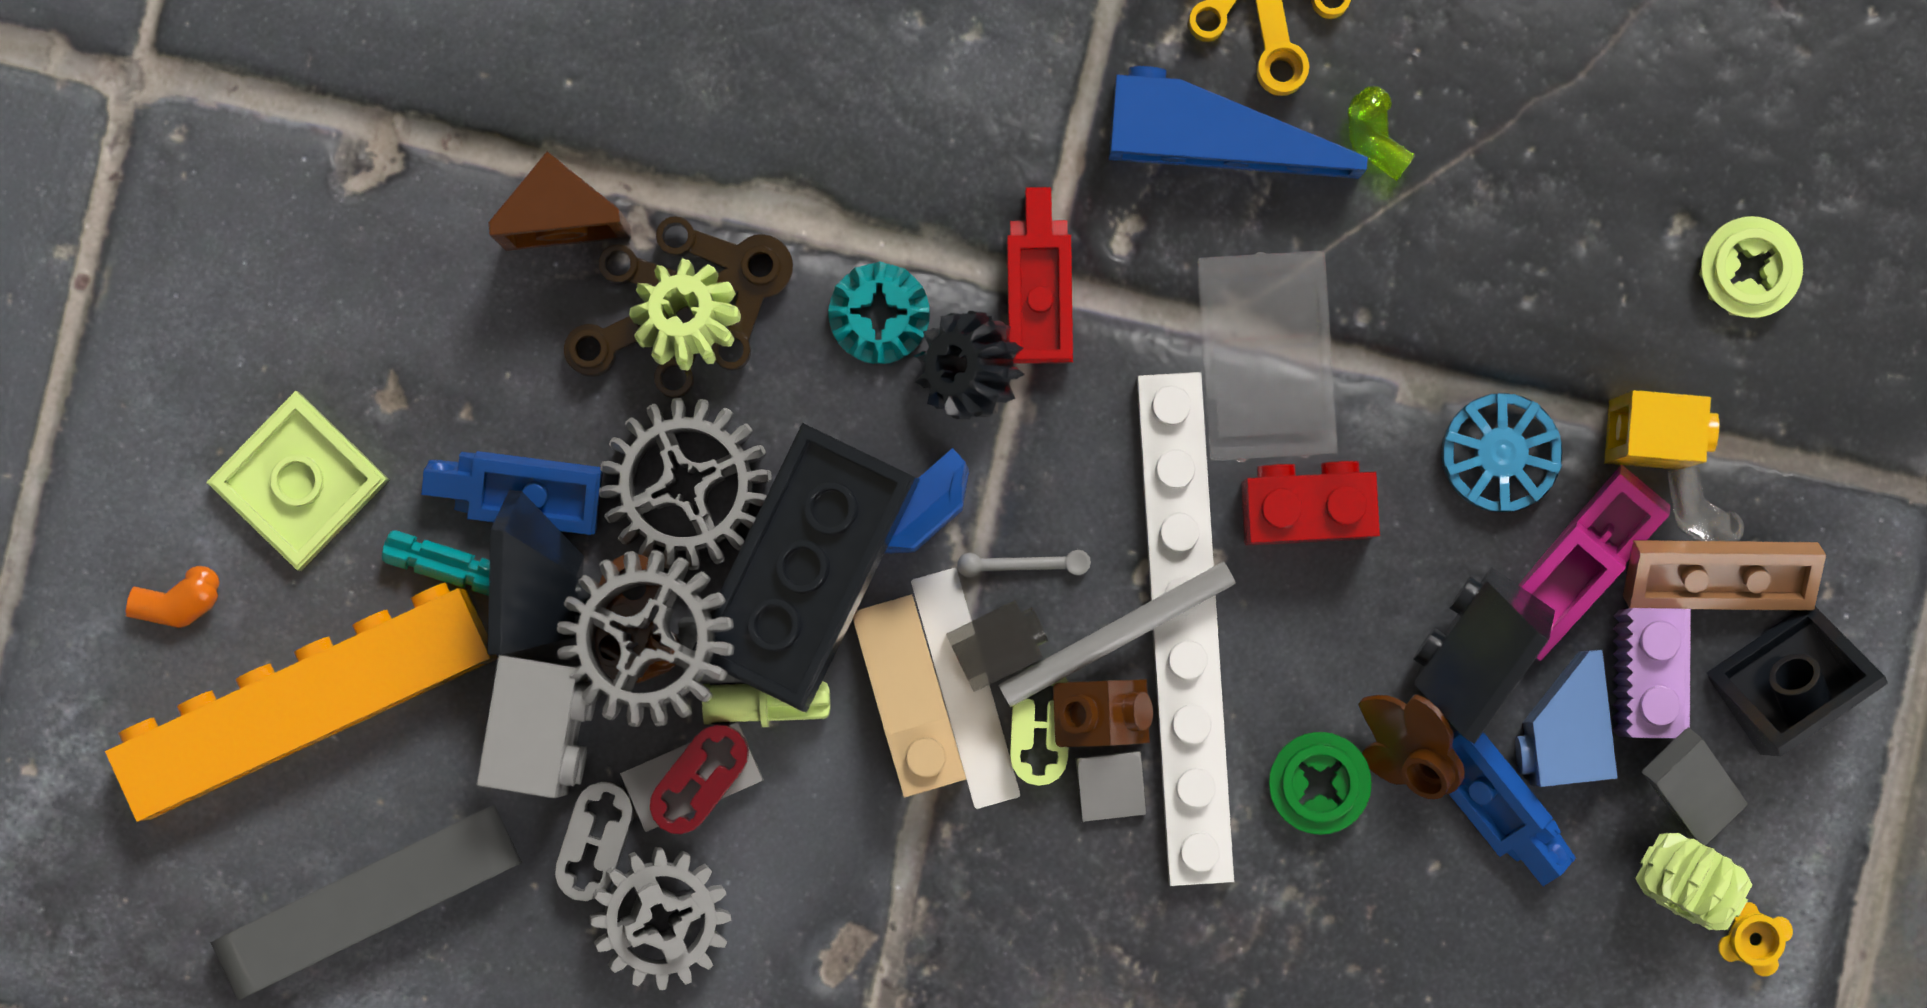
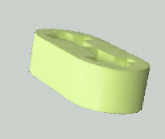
[1010,666,1069,786]

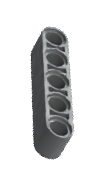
[210,805,522,1001]

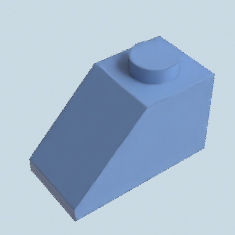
[1515,650,1617,787]

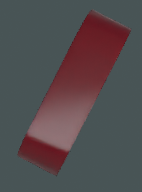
[650,725,749,834]

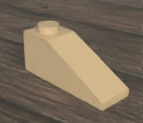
[853,594,966,798]

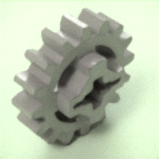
[589,847,731,990]

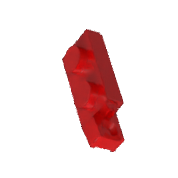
[1007,187,1073,364]

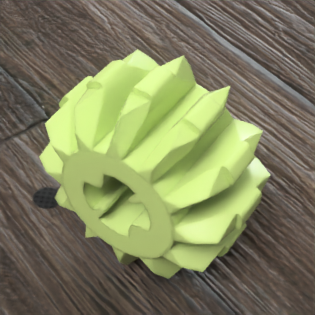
[629,258,741,371]
[1635,833,1752,930]

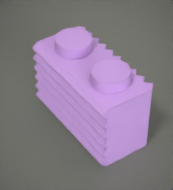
[1612,608,1691,738]

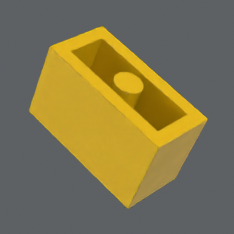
[1604,390,1719,470]

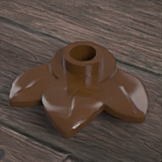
[1358,695,1465,799]

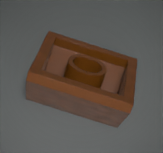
[489,151,631,251]

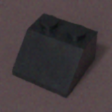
[1413,567,1555,744]

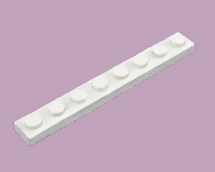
[1136,372,1234,886]

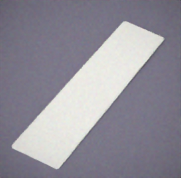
[911,568,1020,809]

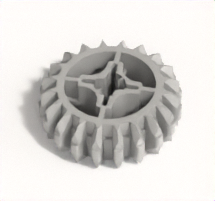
[599,398,772,571]
[557,551,734,727]

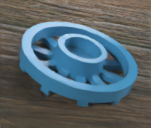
[1442,393,1562,513]

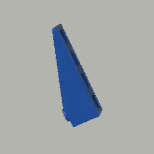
[1108,66,1368,179]

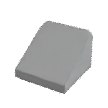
[1075,751,1146,822]

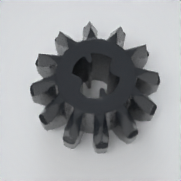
[914,311,1025,419]

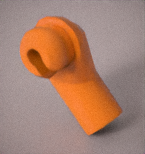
[126,566,220,628]

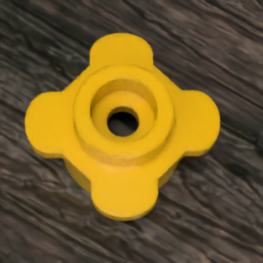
[1718,902,1793,976]

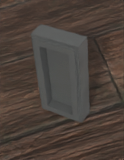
[1642,727,1748,846]

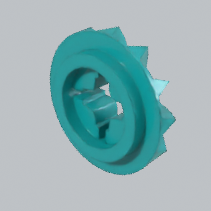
[828,261,930,364]

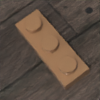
[1623,540,1826,610]

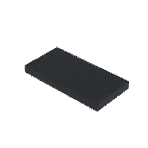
[692,423,920,712]

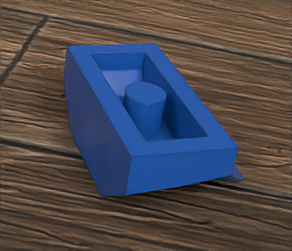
[884,448,969,554]

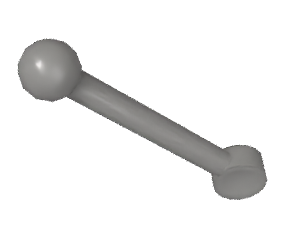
[957,550,1091,578]

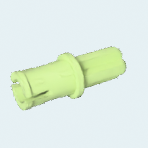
[702,681,830,727]

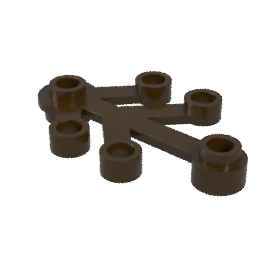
[564,216,793,398]

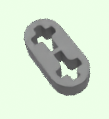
[555,781,635,901]

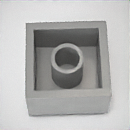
[477,655,596,798]

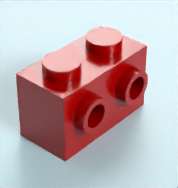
[1241,461,1380,546]

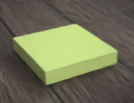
[207,391,390,571]

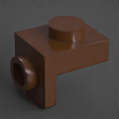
[1053,679,1153,747]

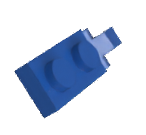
[421,451,603,535]
[1449,729,1576,886]

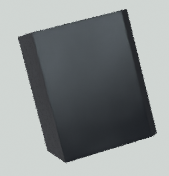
[1707,606,1888,756]

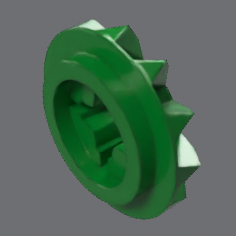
[1269,732,1372,835]

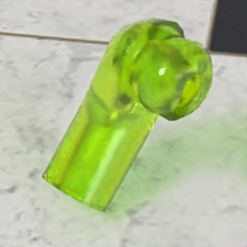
[1347,86,1415,181]

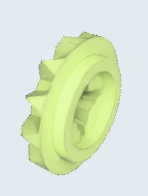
[1699,216,1803,319]

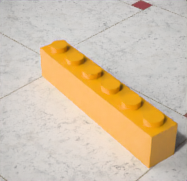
[105,583,498,822]

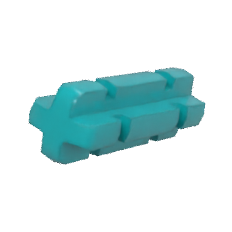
[381,530,490,596]

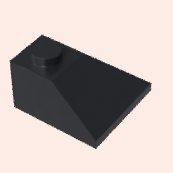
[488,490,594,655]

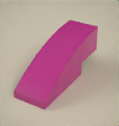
[1519,465,1670,661]

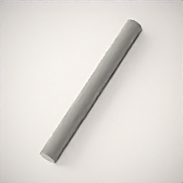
[999,561,1236,707]

